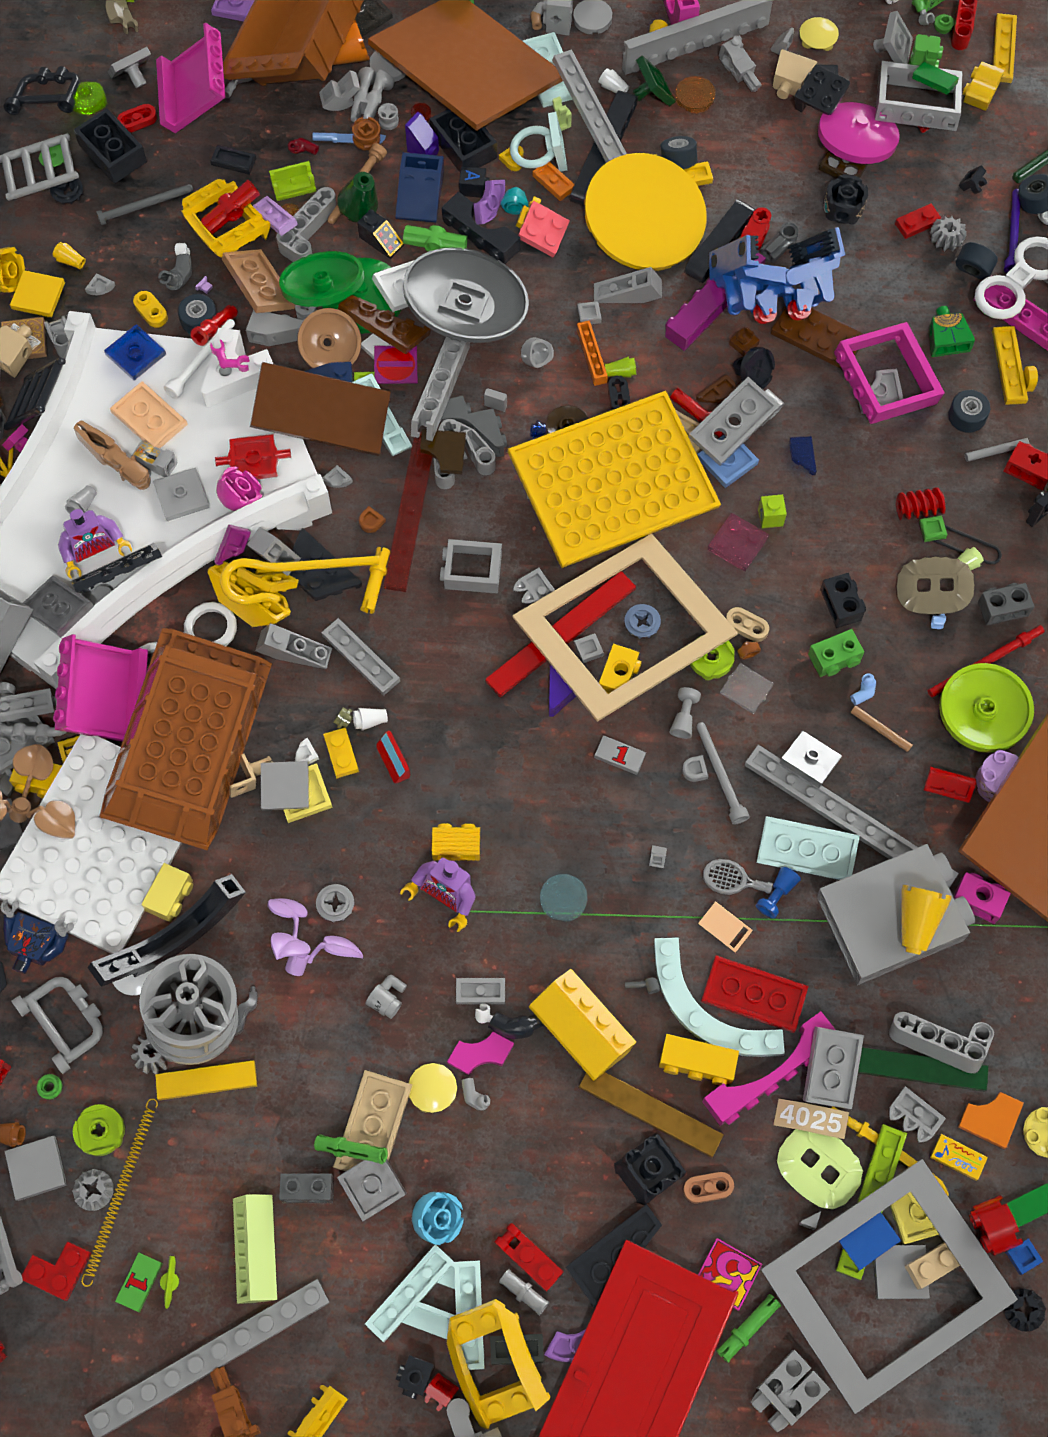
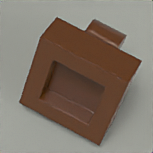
[729,327,760,356]

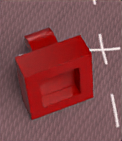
[424,1373,459,1411]

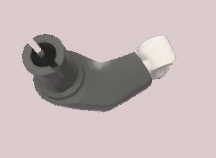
[158,243,192,290]

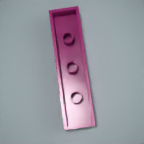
[973,275,1048,351]

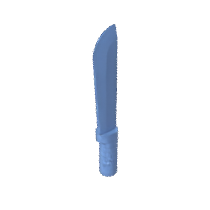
[313,132,386,144]

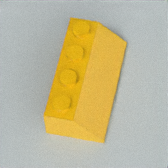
[529,969,636,1081]

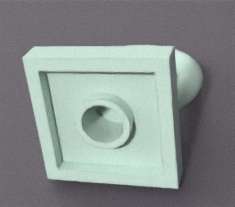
[510,112,567,172]

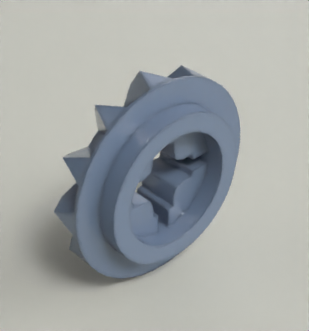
[625,604,661,639]

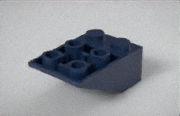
[395,152,444,223]

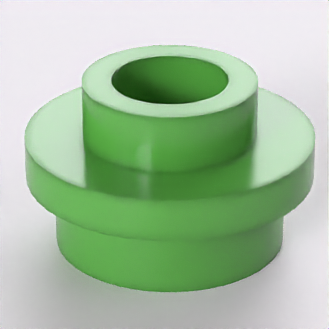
[934,14,955,34]
[37,1074,62,1100]

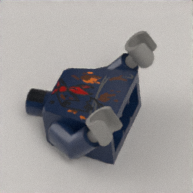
[0,899,74,974]

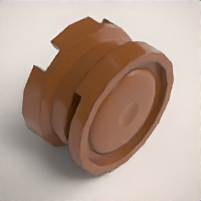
[352,117,381,150]

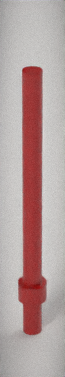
[928,625,1045,698]

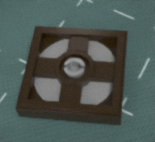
[818,150,868,178]

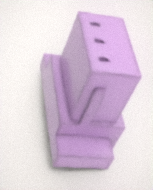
[196,276,213,294]

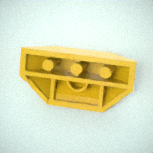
[208,561,291,627]

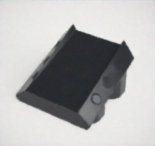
[614,1133,686,1205]

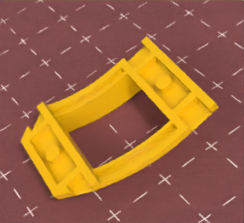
[181,179,271,257]
[447,1299,550,1430]

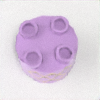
[975,750,1019,802]

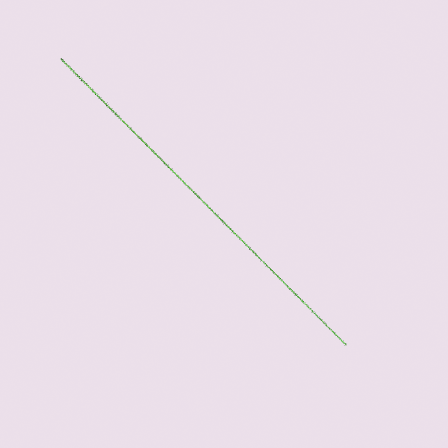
[470,911,1048,928]

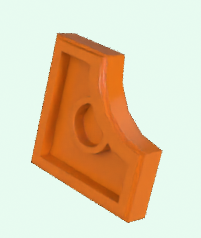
[958,1092,1024,1149]

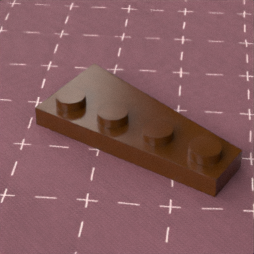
[338,295,431,354]

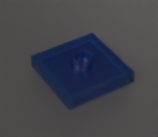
[104,324,166,381]

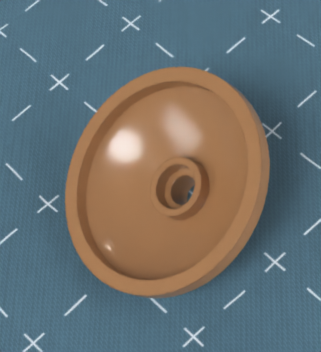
[297,308,361,368]

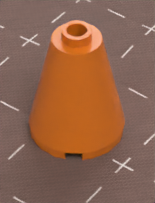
[333,20,370,65]

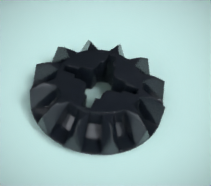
[50,178,83,205]
[1004,1288,1047,1332]

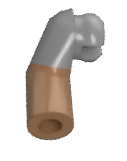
[530,2,546,30]

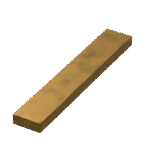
[579,1072,724,1158]

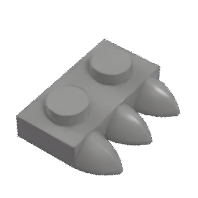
[513,568,555,604]
[889,1086,946,1143]

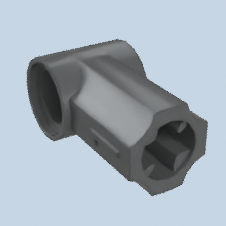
[761,222,799,263]

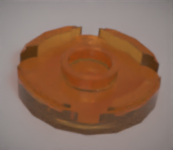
[675,76,715,113]

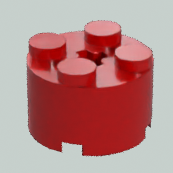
[968,1195,1023,1256]

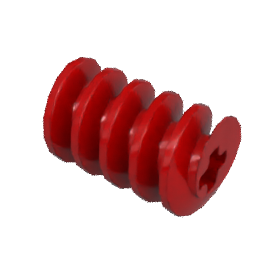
[896,487,946,520]

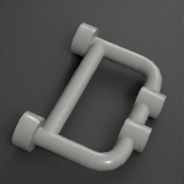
[0,682,67,743]
[11,977,103,1074]

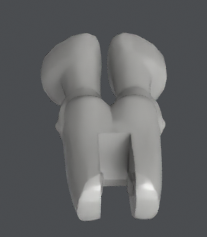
[351,67,395,122]

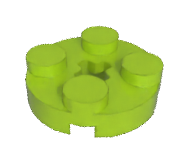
[690,635,734,680]
[73,1104,125,1156]

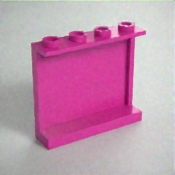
[156,23,225,133]
[53,634,148,741]

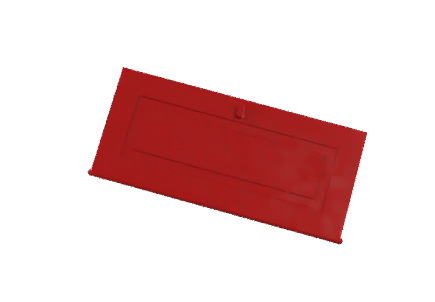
[538,1240,739,1437]

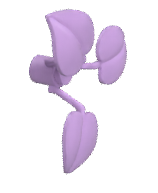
[267,898,363,976]

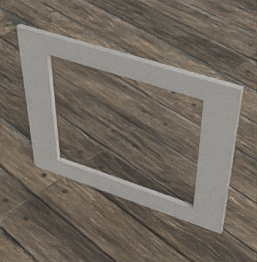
[761,1159,1018,1414]

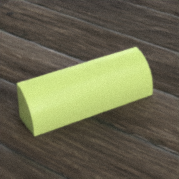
[233,1195,277,1304]

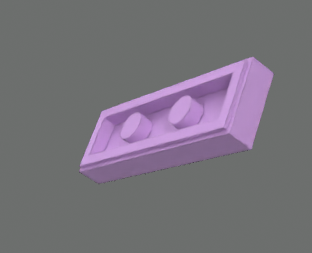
[253,196,298,236]

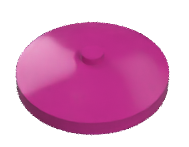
[818,102,899,164]

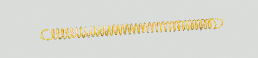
[81,1099,158,1287]

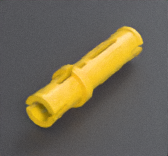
[360,547,390,614]

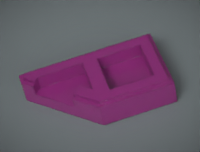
[214,524,251,565]

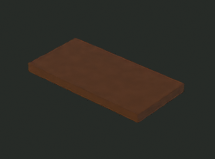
[250,362,391,456]

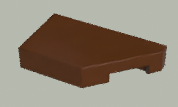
[696,374,738,404]

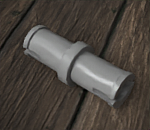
[499,1269,549,1316]

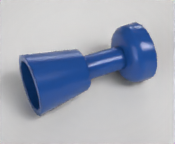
[755,866,801,919]

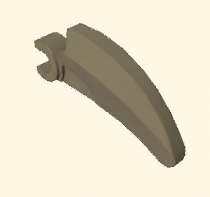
[106,0,138,34]

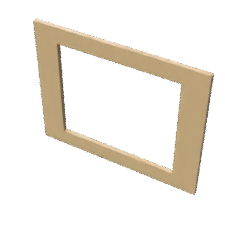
[513,533,738,722]

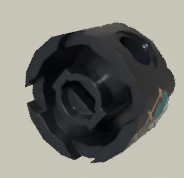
[824,174,868,225]

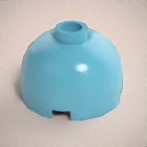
[412,1192,464,1245]

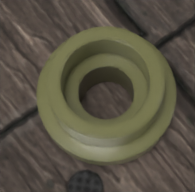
[333,707,353,729]

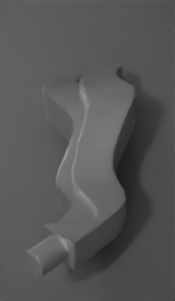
[235,986,257,1035]

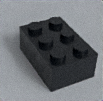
[73,108,147,183]
[430,108,497,173]

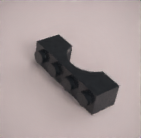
[442,192,520,264]

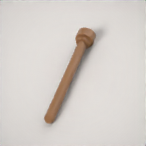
[328,143,387,224]

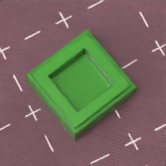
[919,516,947,542]

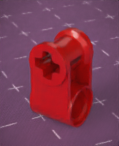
[741,207,772,250]

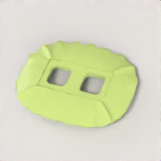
[777,1129,863,1209]

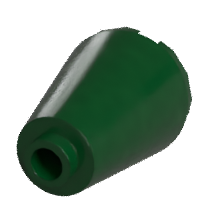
[337,172,378,222]

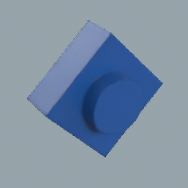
[1005,1239,1043,1275]

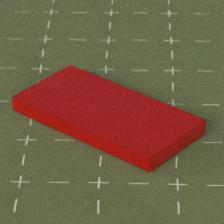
[701,955,809,1033]

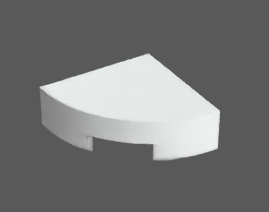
[295,738,319,765]

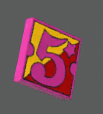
[698,1238,762,1311]

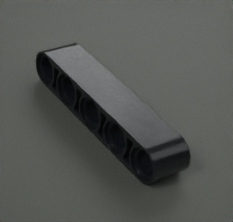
[684,199,756,283]

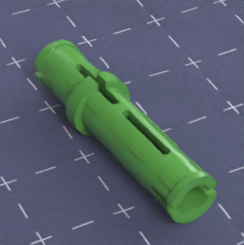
[314,1134,388,1164]
[716,1294,781,1363]

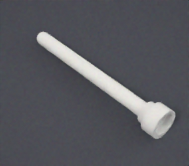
[163,319,235,399]

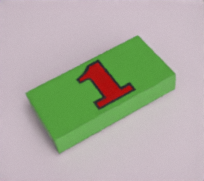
[115,1253,163,1313]

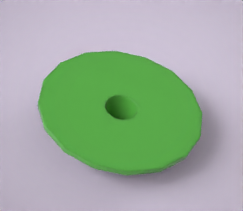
[39,145,64,167]

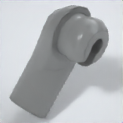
[461,1078,490,1110]

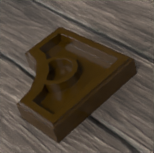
[420,429,466,475]

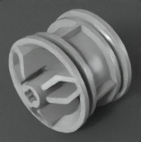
[139,954,239,1065]

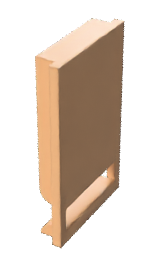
[698,902,753,953]

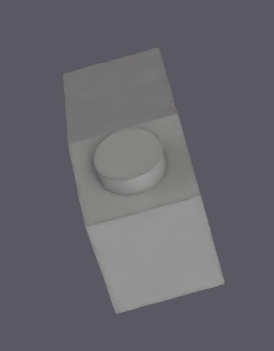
[594,267,662,303]

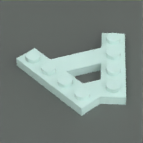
[365,1245,485,1370]

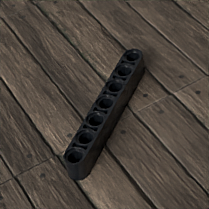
[570,90,638,206]

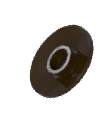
[546,405,589,434]

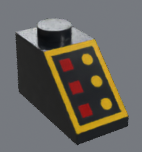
[357,209,404,259]

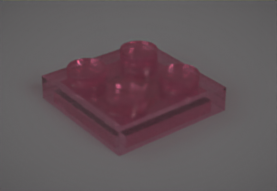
[708,513,769,571]

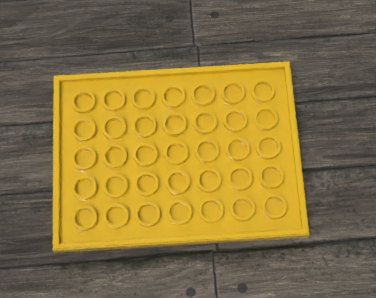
[507,391,721,568]

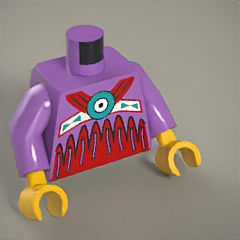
[58,509,132,579]
[400,858,475,932]

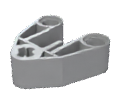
[434,419,496,489]

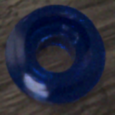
[530,420,546,439]

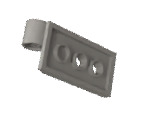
[689,377,785,466]

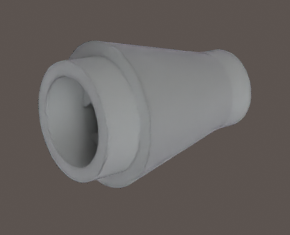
[65,485,97,514]

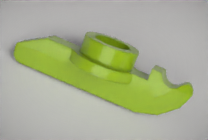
[160,1256,179,1309]

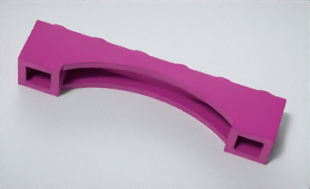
[702,1011,836,1126]

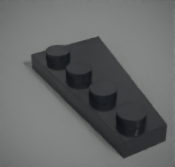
[565,1204,662,1309]

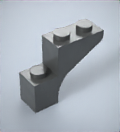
[441,396,507,457]

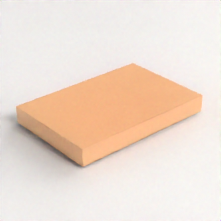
[110,381,188,449]

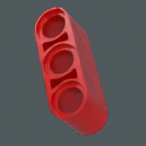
[951,0,978,50]

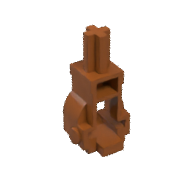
[210,1366,261,1437]

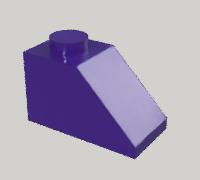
[405,112,439,155]
[549,666,576,717]

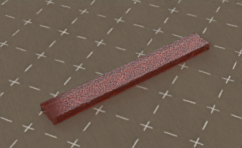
[384,431,433,592]

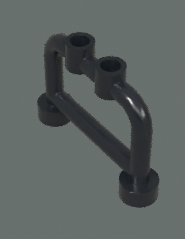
[3,66,80,115]

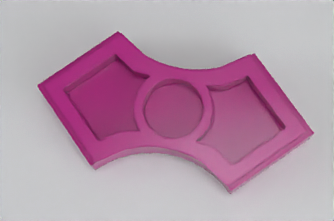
[447,1032,514,1076]

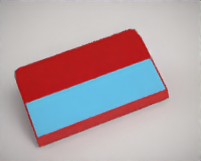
[376,731,411,784]

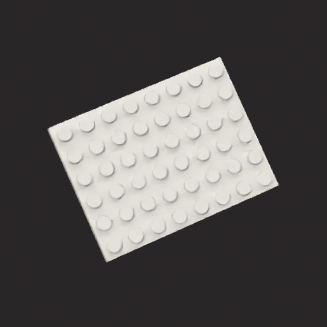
[0,734,182,954]

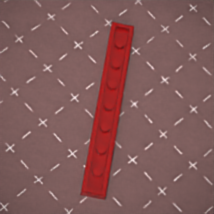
[485,571,636,698]

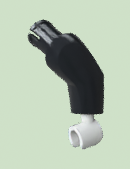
[475,1003,545,1039]

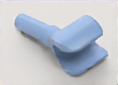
[931,614,946,629]

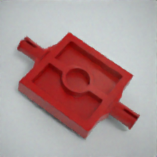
[215,434,291,479]

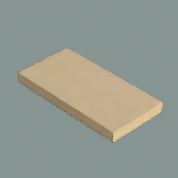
[333,1070,412,1171]

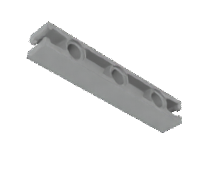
[411,337,470,441]

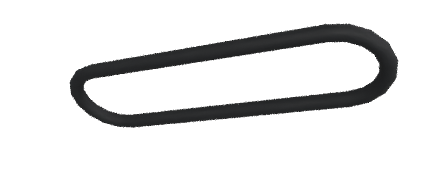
[934,525,1002,565]

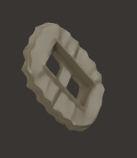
[897,556,974,614]

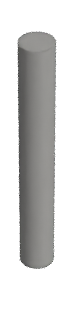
[965,438,1029,462]

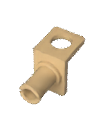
[229,754,271,798]

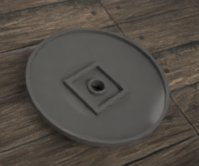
[403,248,529,343]

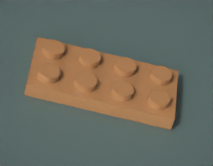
[222,249,295,313]

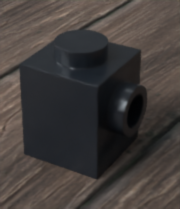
[396,1355,435,1399]

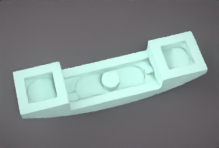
[353,373,412,456]

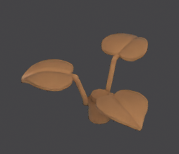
[0,744,75,839]

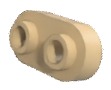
[726,607,769,642]

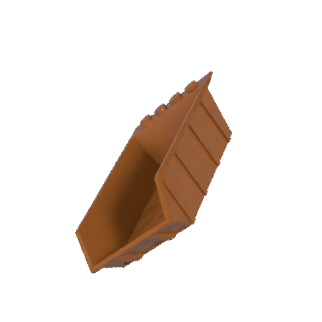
[223,0,364,86]
[99,628,272,850]

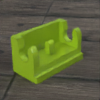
[269,161,316,201]

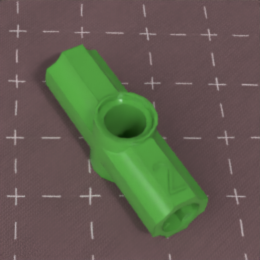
[403,225,468,252]

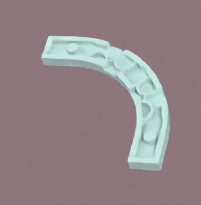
[654,938,785,1057]

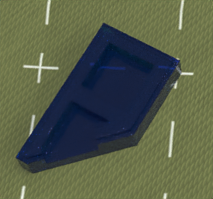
[789,436,817,475]

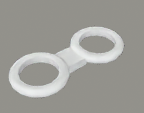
[975,236,1048,320]
[139,602,237,654]

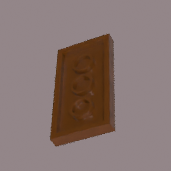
[771,308,863,369]

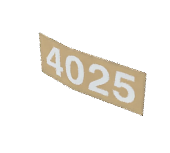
[774,1099,849,1139]

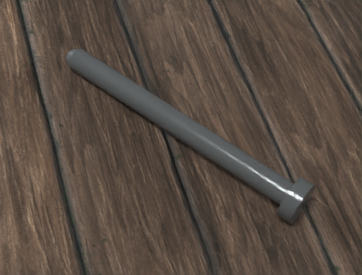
[96,184,193,226]

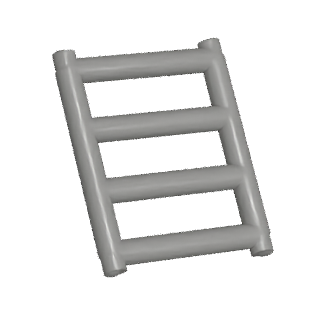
[0,133,79,201]

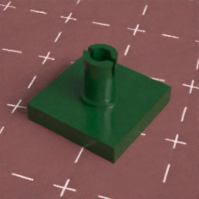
[633,55,676,107]

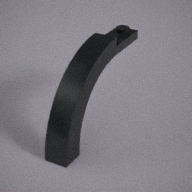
[88,874,246,987]

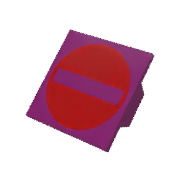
[374,346,418,384]

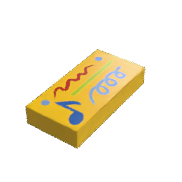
[930,1134,988,1181]

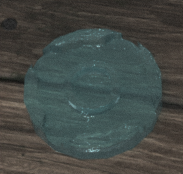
[540,874,587,921]

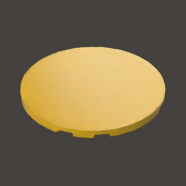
[584,153,707,271]

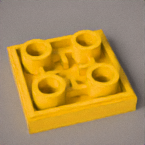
[10,270,65,318]

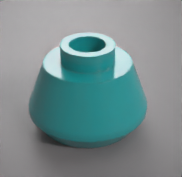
[501,187,529,215]

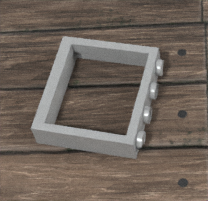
[875,61,962,131]

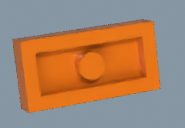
[533,162,575,201]

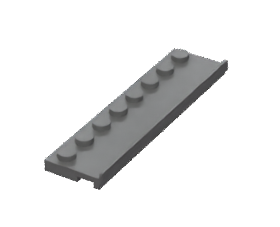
[622,0,773,75]

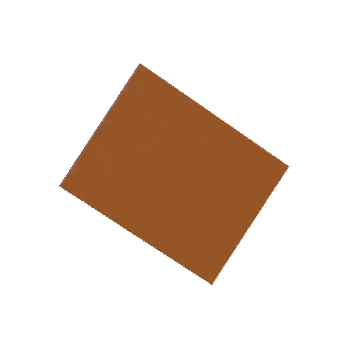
[368,0,563,130]
[958,713,1048,922]

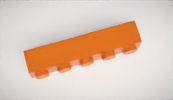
[577,320,608,386]

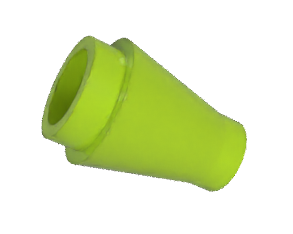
[605,356,637,378]

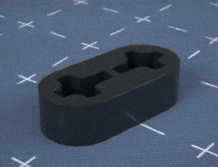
[608,376,630,411]

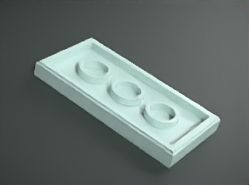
[523,32,572,108]
[756,816,860,880]

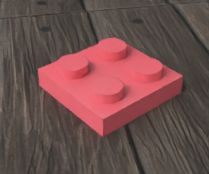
[518,201,570,257]

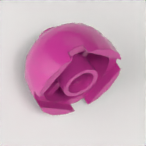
[216,467,262,511]

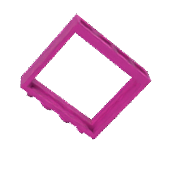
[834,322,945,424]

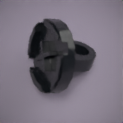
[732,347,775,389]

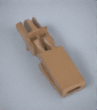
[73,420,151,490]

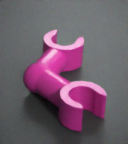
[210,340,250,372]

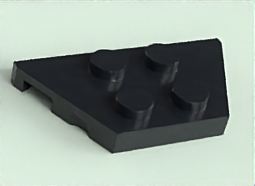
[289,528,362,601]

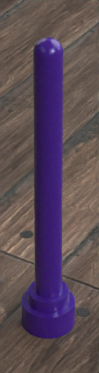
[1004,189,1020,273]

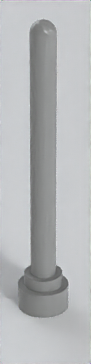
[696,722,750,824]

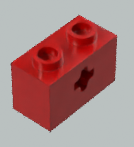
[1003,441,1048,490]

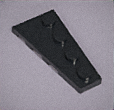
[71,543,162,593]

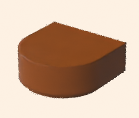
[359,506,386,533]

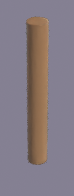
[851,706,913,752]

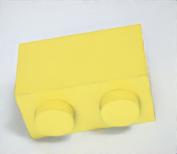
[141,863,193,923]

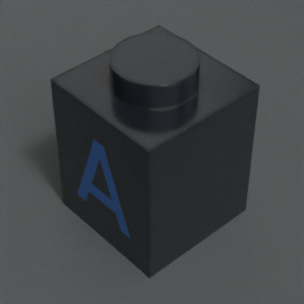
[459,166,490,198]

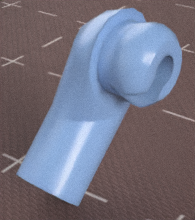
[850,674,876,706]

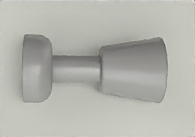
[669,687,701,739]

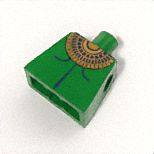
[929,306,975,357]

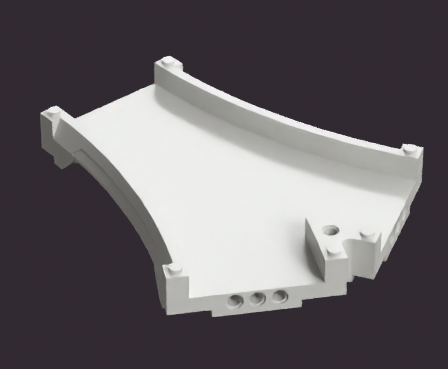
[0,311,332,689]

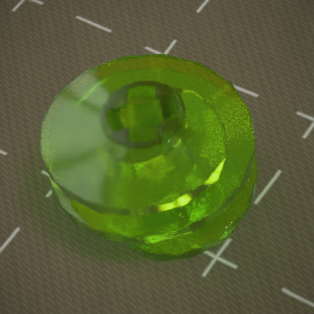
[73,81,107,115]

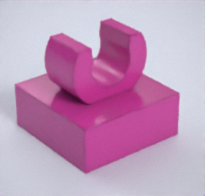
[2,425,28,453]

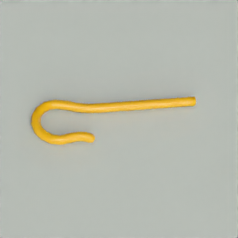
[220,556,379,605]

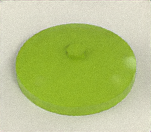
[939,663,1034,752]

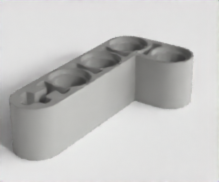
[276,187,337,262]
[889,1012,994,1073]

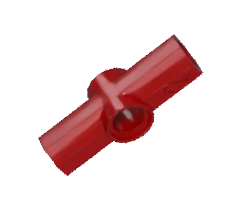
[201,180,260,234]

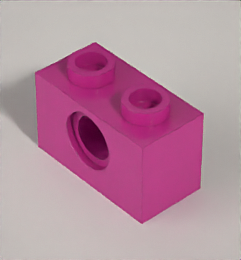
[953,872,1011,924]

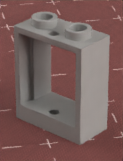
[440,539,502,593]

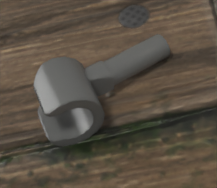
[625,977,660,994]

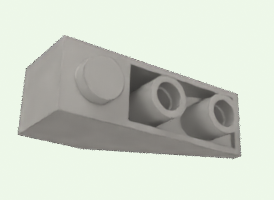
[246,309,305,346]
[255,623,332,669]

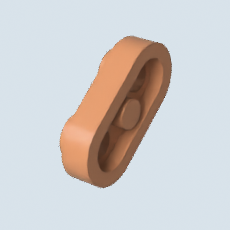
[683,1172,734,1204]

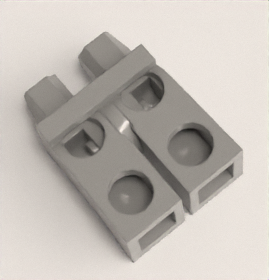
[750,1350,830,1432]

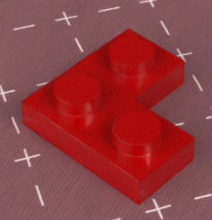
[22,1241,92,1301]

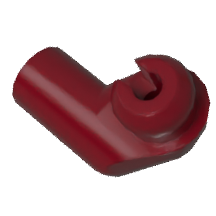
[288,138,319,155]

